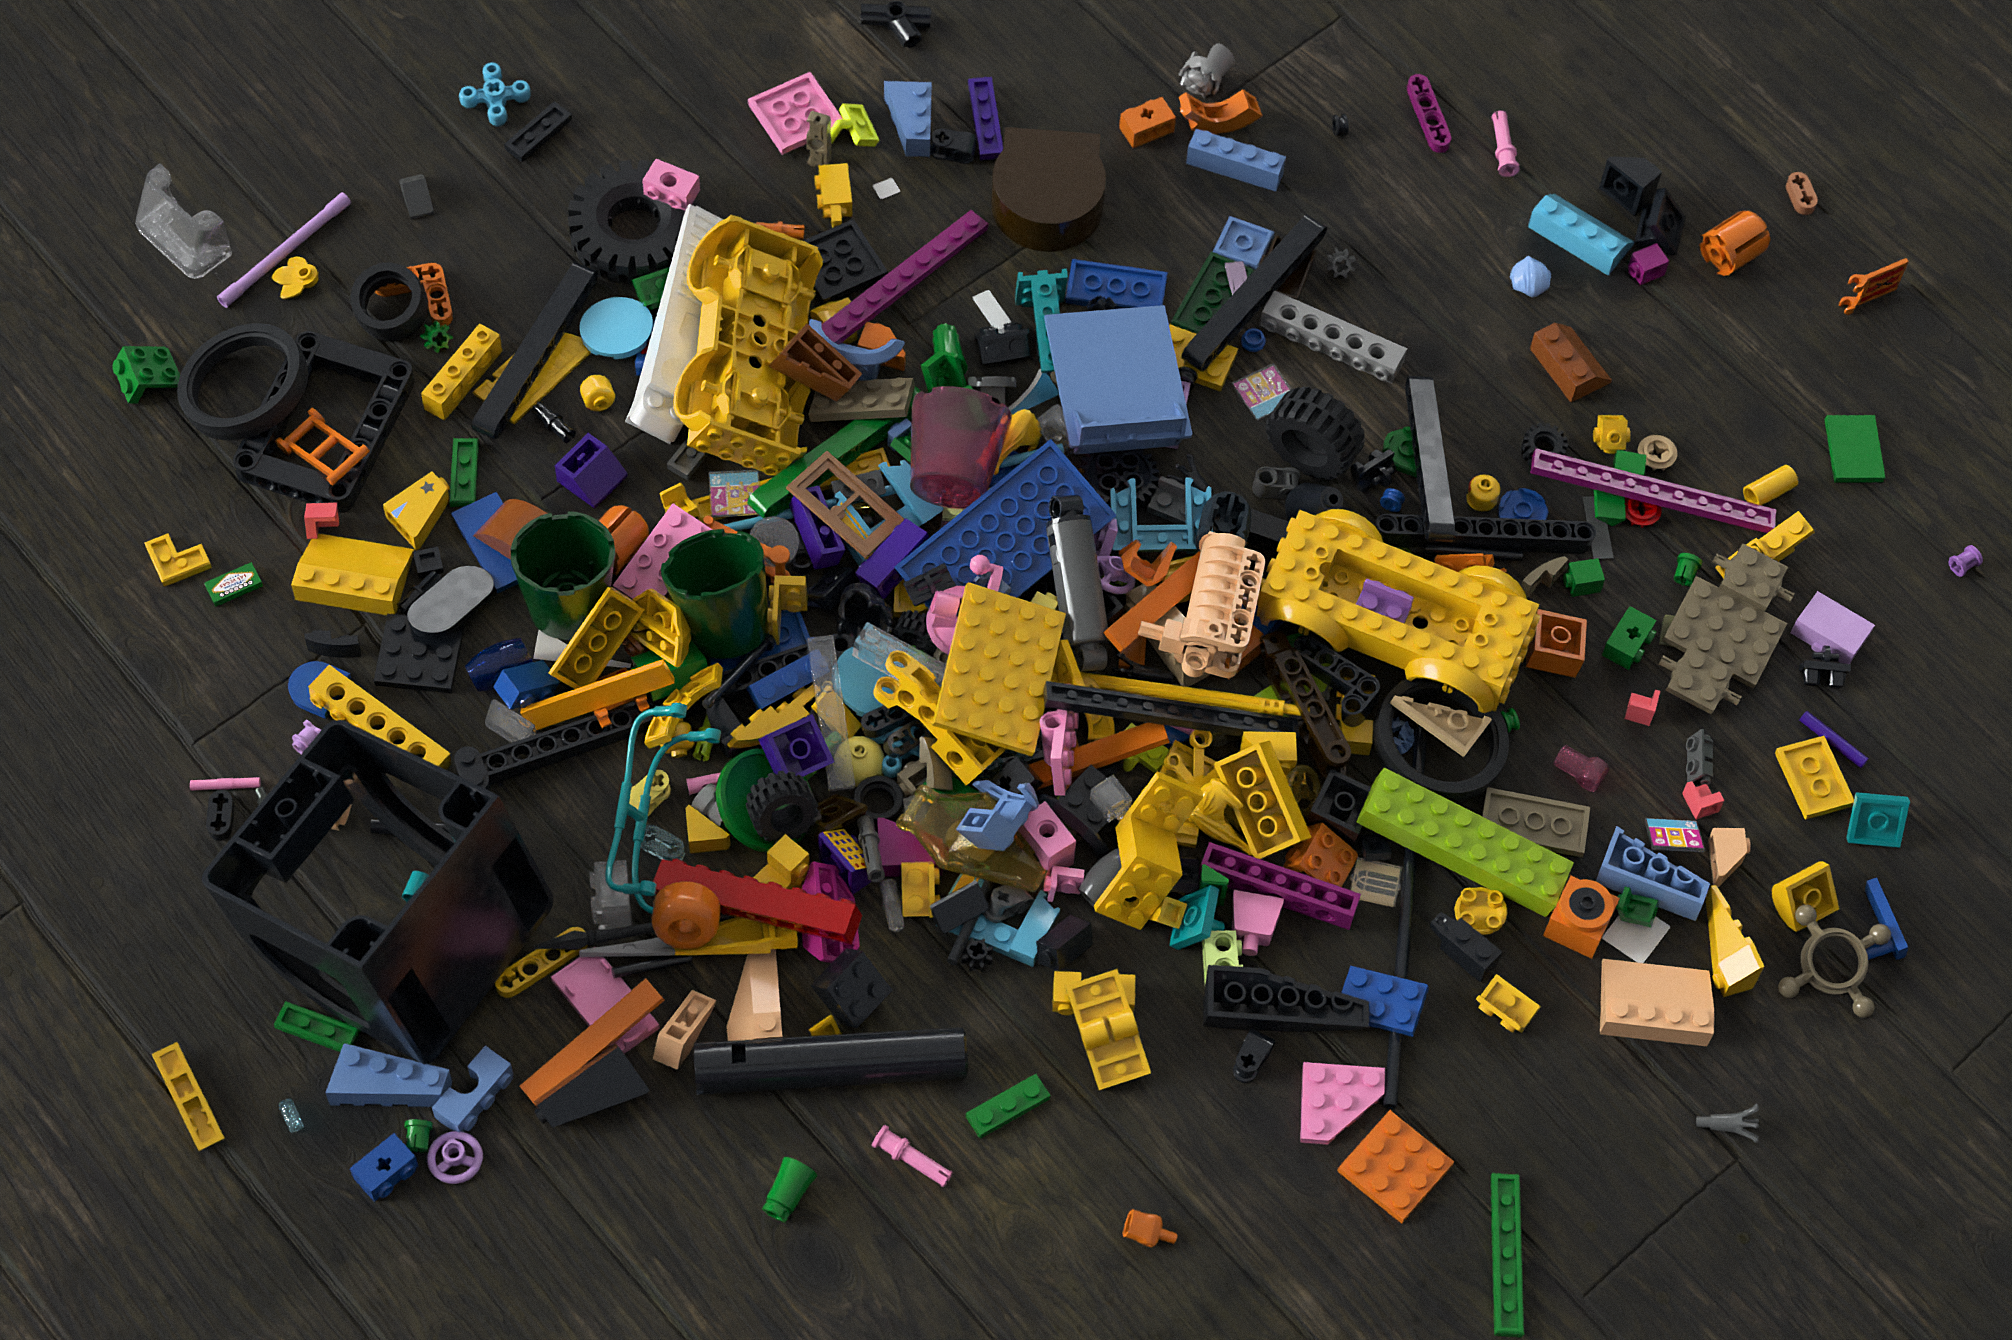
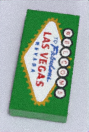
[204,562,263,607]

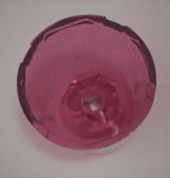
[910,386,1012,509]

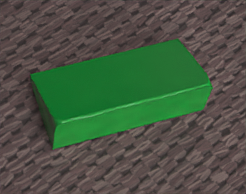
[1594,489,1626,526]
[1199,864,1229,906]

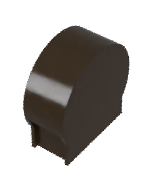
[991,127,1106,252]

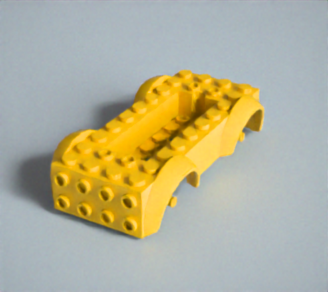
[674,215,823,476]
[1257,509,1541,713]

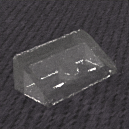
[1037,404,1074,456]
[485,699,537,743]

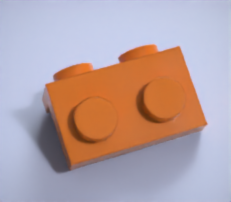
[1434,553,1495,572]

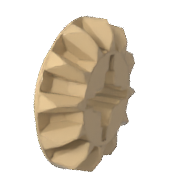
[1637,435,1677,471]

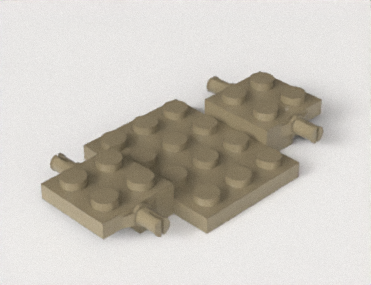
[1658,544,1795,714]

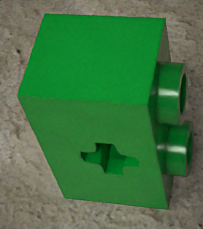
[1602,606,1657,670]

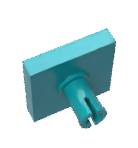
[1846,792,1910,847]
[1169,885,1225,950]

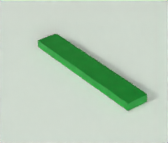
[1491,1173,1524,1337]

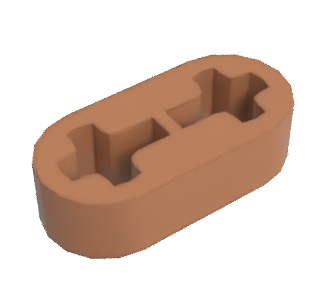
[1786,172,1818,215]

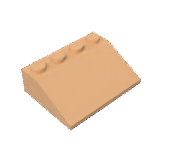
[1600,959,1714,1046]

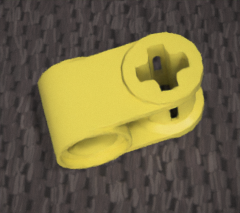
[629,769,671,816]

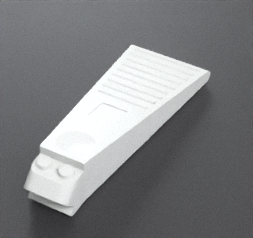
[626,204,723,444]

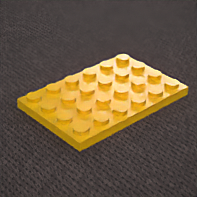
[932,582,1066,757]

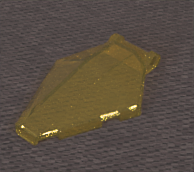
[896,785,1048,892]

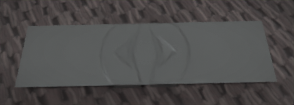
[1583,496,1613,559]

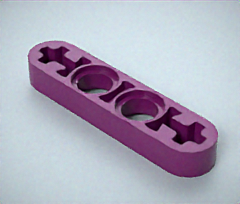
[1407,74,1451,153]

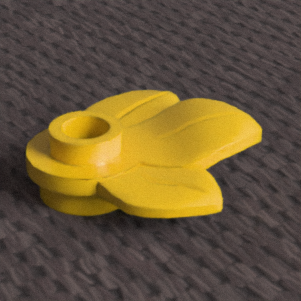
[271,257,319,299]

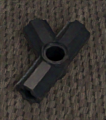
[860,0,931,49]

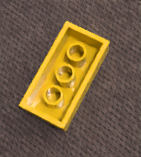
[1214,740,1312,859]

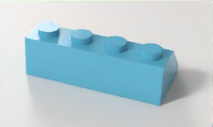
[1528,194,1634,275]

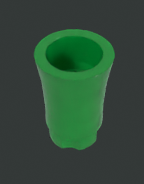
[932,323,968,374]
[762,1157,818,1222]

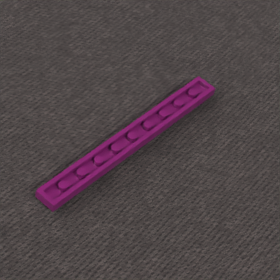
[821,210,989,345]
[1530,448,1776,533]

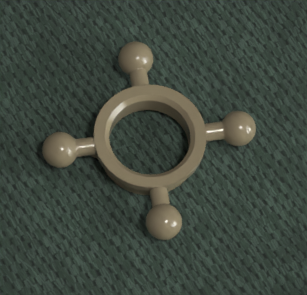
[1778,904,1891,1018]

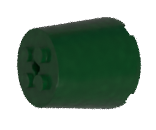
[511,511,615,640]
[661,529,769,659]

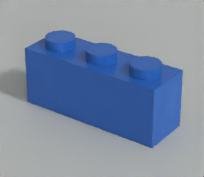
[745,649,830,710]

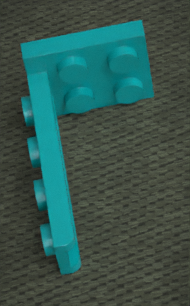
[1015,269,1068,373]

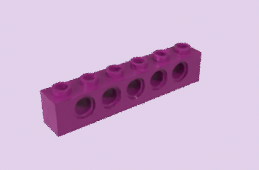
[1199,842,1361,930]

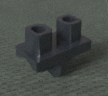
[1350,449,1397,493]
[903,563,956,607]
[1799,645,1851,688]

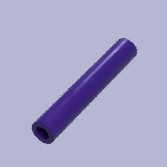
[1799,711,1869,768]

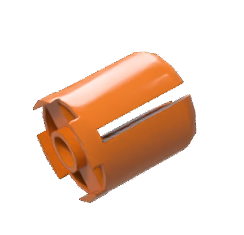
[1699,211,1771,276]
[598,505,649,576]

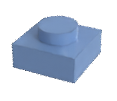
[888,418,913,451]

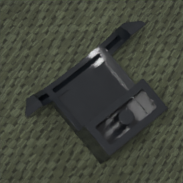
[1036,765,1131,860]

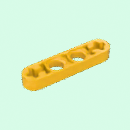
[495,927,588,998]

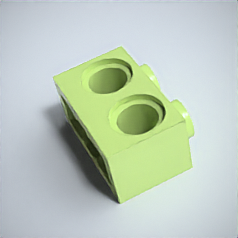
[1202,930,1243,983]

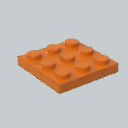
[1338,1110,1454,1224]

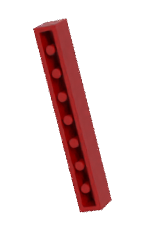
[653,859,863,945]

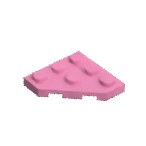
[1300,1062,1385,1145]

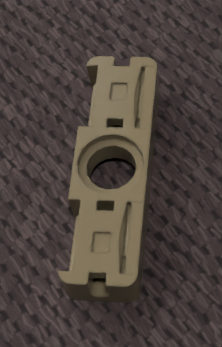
[806,111,831,166]

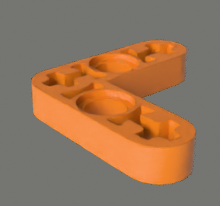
[375,263,453,327]

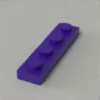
[968,77,1003,160]

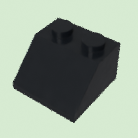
[1599,157,1662,216]

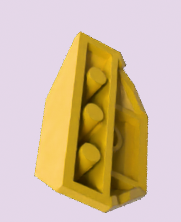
[629,589,691,667]

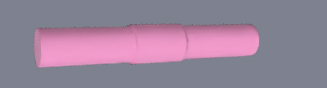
[190,777,261,791]

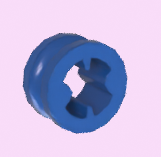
[1380,488,1405,512]

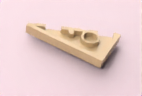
[1390,695,1492,757]

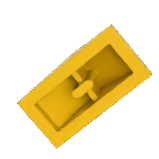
[685,805,730,853]

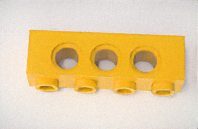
[421,324,502,421]

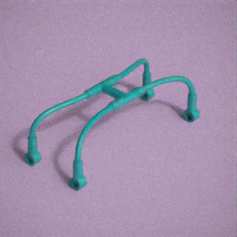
[605,703,721,914]

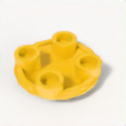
[1454,887,1507,935]

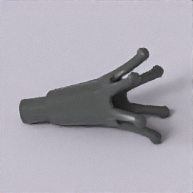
[1696,1104,1759,1143]

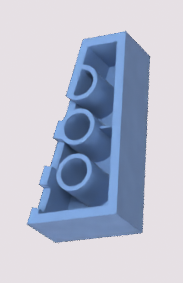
[1596,826,1710,921]
[326,1043,452,1107]

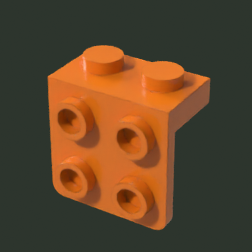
[1283,823,1358,887]

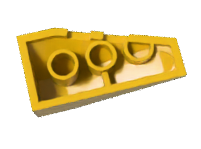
[1706,885,1764,997]

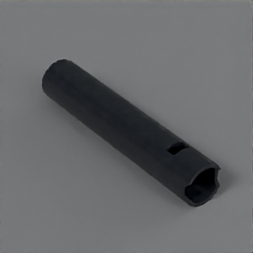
[694,1027,968,1095]

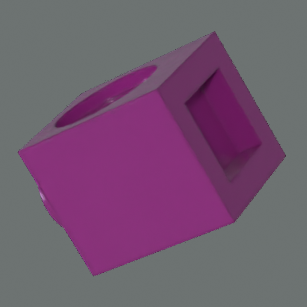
[1628,244,1669,285]

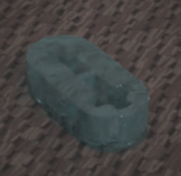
[640,825,685,861]

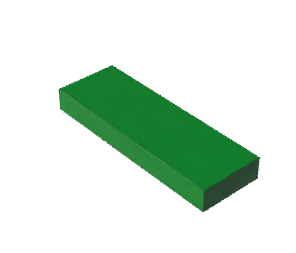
[449,438,479,507]
[274,1001,361,1052]

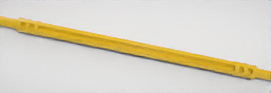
[1083,672,1311,716]

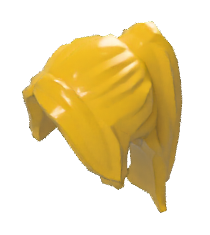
[979,409,1042,475]
[1189,777,1253,856]

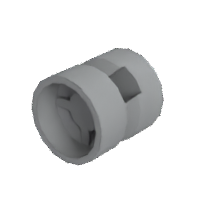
[691,783,727,831]

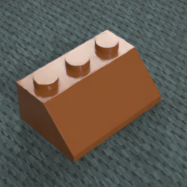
[1530,323,1612,402]

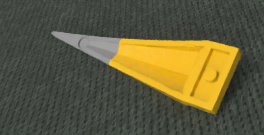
[579,917,798,957]

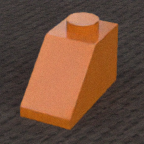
[857,322,906,371]

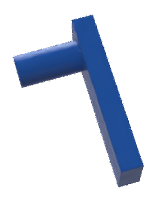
[1865,878,1908,960]

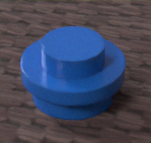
[1241,328,1266,352]

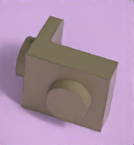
[897,759,927,803]

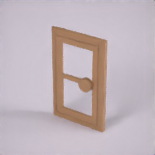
[786,451,904,558]

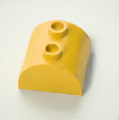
[1772,861,1839,932]

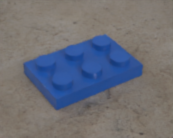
[1341,966,1429,1037]

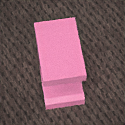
[1016,801,1076,878]

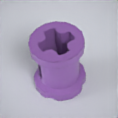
[1948,545,1983,577]

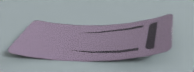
[1225,261,1247,295]

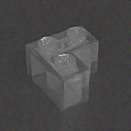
[589,860,632,930]

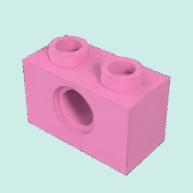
[643,159,700,211]

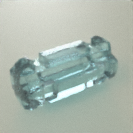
[278,1098,304,1133]

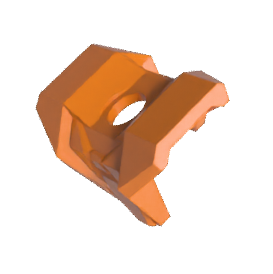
[1118,539,1177,586]

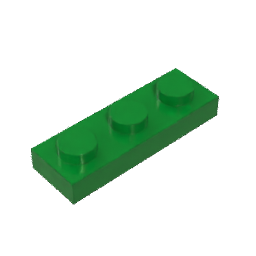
[966,1074,1050,1139]

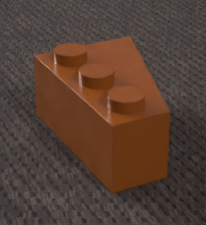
[768,324,862,402]

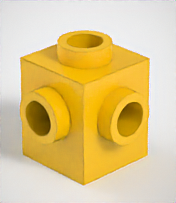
[1593,415,1630,453]

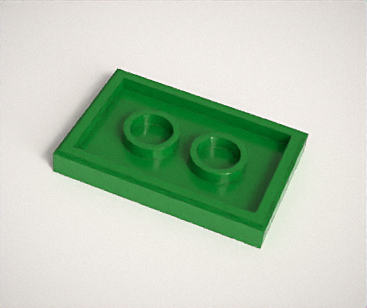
[1825,415,1885,482]

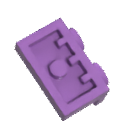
[1356,579,1414,624]

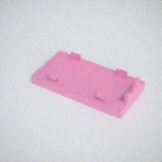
[551,946,660,1054]

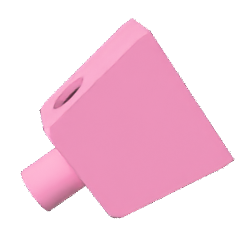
[1231,890,1284,956]

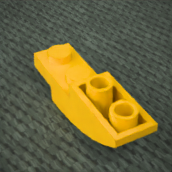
[1715,511,1815,578]
[727,683,821,749]

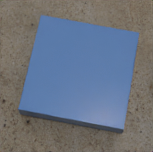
[1213,216,1274,269]

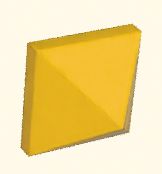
[809,1015,841,1036]

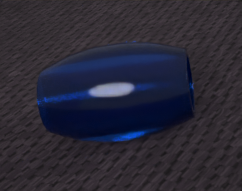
[465,638,533,692]

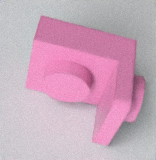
[1043,866,1084,902]

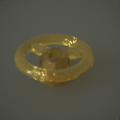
[1286,764,1321,817]

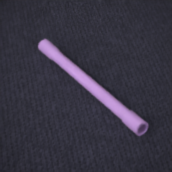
[217,193,351,308]

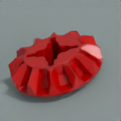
[1625,497,1662,528]

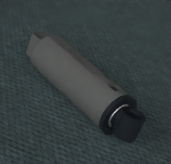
[1045,495,1110,671]

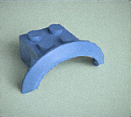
[809,319,905,381]
[956,780,1039,851]

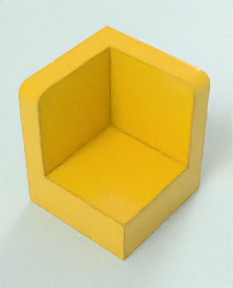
[1149,896,1187,929]

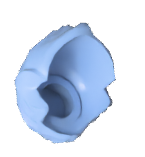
[1510,256,1551,297]

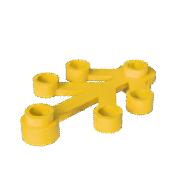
[1164,729,1219,824]

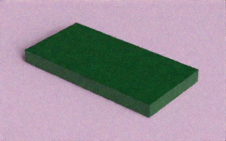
[1170,251,1255,334]

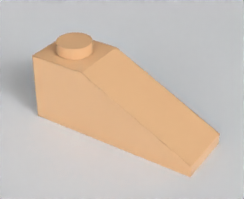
[653,990,716,1069]

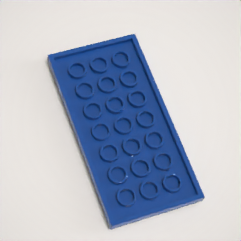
[894,439,1117,616]

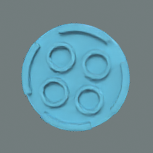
[580,297,654,359]
[832,645,901,718]

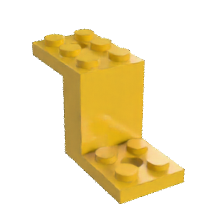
[1094,771,1203,930]

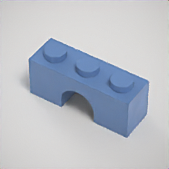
[432,1046,513,1133]

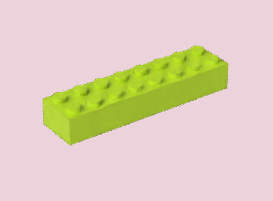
[1356,768,1574,917]

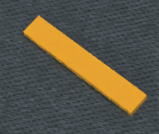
[520,659,675,732]

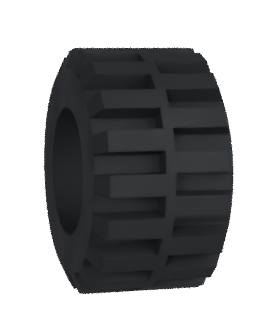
[746,771,819,843]

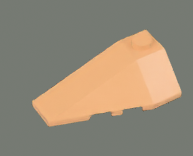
[727,949,782,1041]

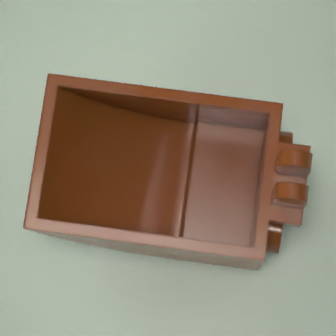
[473,499,547,560]

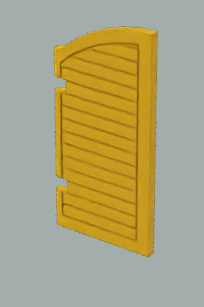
[473,333,591,425]

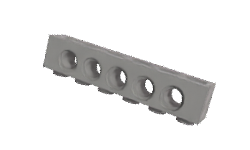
[1260,290,1407,383]

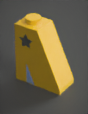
[383,472,450,551]

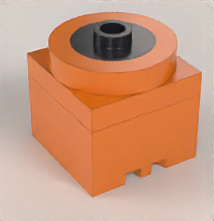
[1543,876,1620,959]

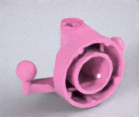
[926,555,1003,655]

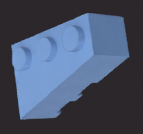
[884,81,932,157]

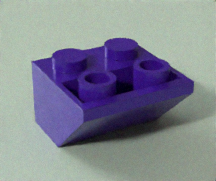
[555,433,628,509]

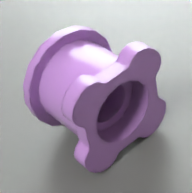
[292,720,321,754]

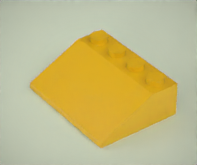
[291,533,414,615]

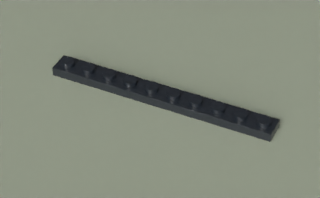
[1043,681,1300,744]

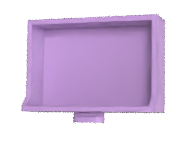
[1790,591,1875,664]

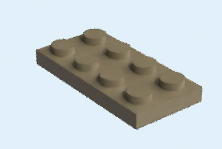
[808,378,915,422]
[1482,787,1590,858]

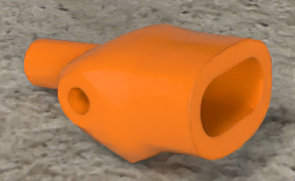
[1123,1209,1177,1247]

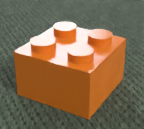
[1526,609,1587,678]

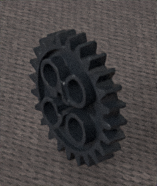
[1079,449,1160,508]

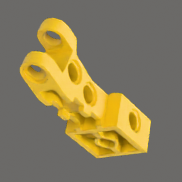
[873,650,1006,786]

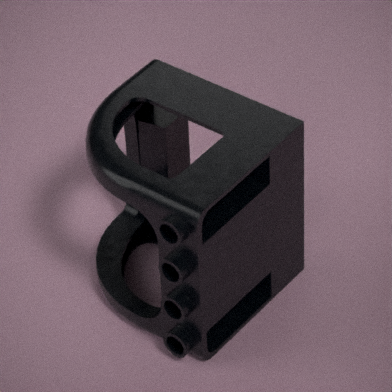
[202,720,554,1065]

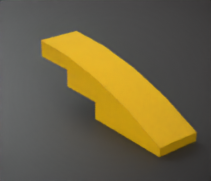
[152,1042,224,1151]

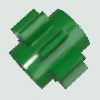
[420,320,453,353]

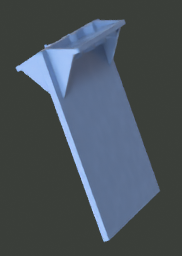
[1044,305,1192,454]

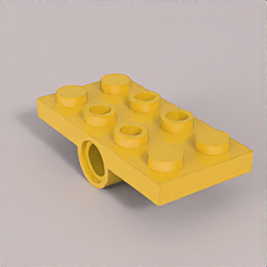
[1065,969,1151,1090]

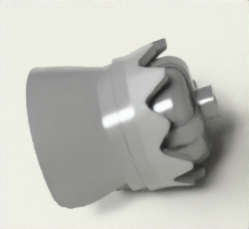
[1178,44,1235,98]

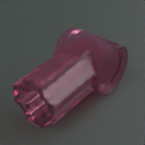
[1553,744,1609,792]

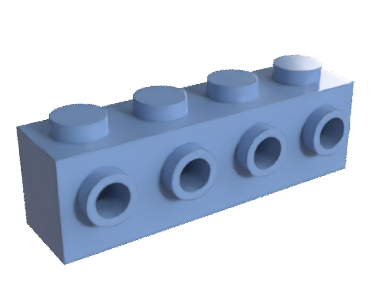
[1186,129,1286,192]

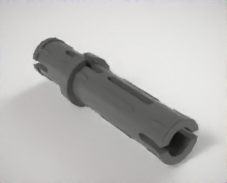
[857,815,885,882]

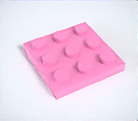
[748,72,843,155]

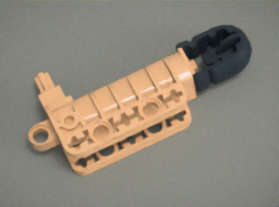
[1138,491,1265,678]

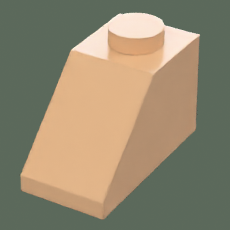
[1708,828,1750,887]

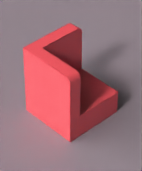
[304,503,339,539]
[1624,690,1660,726]
[1682,781,1724,820]

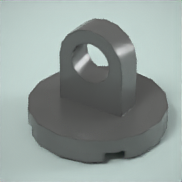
[968,376,1016,417]

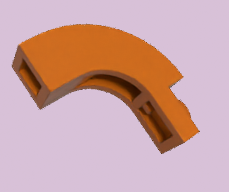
[1179,89,1262,134]

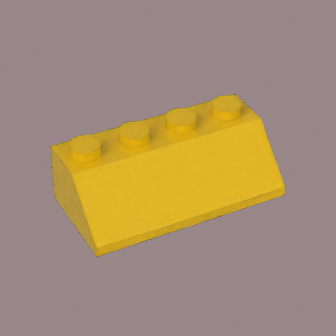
[548,587,644,689]

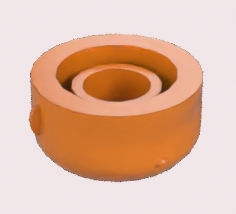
[652,882,721,950]

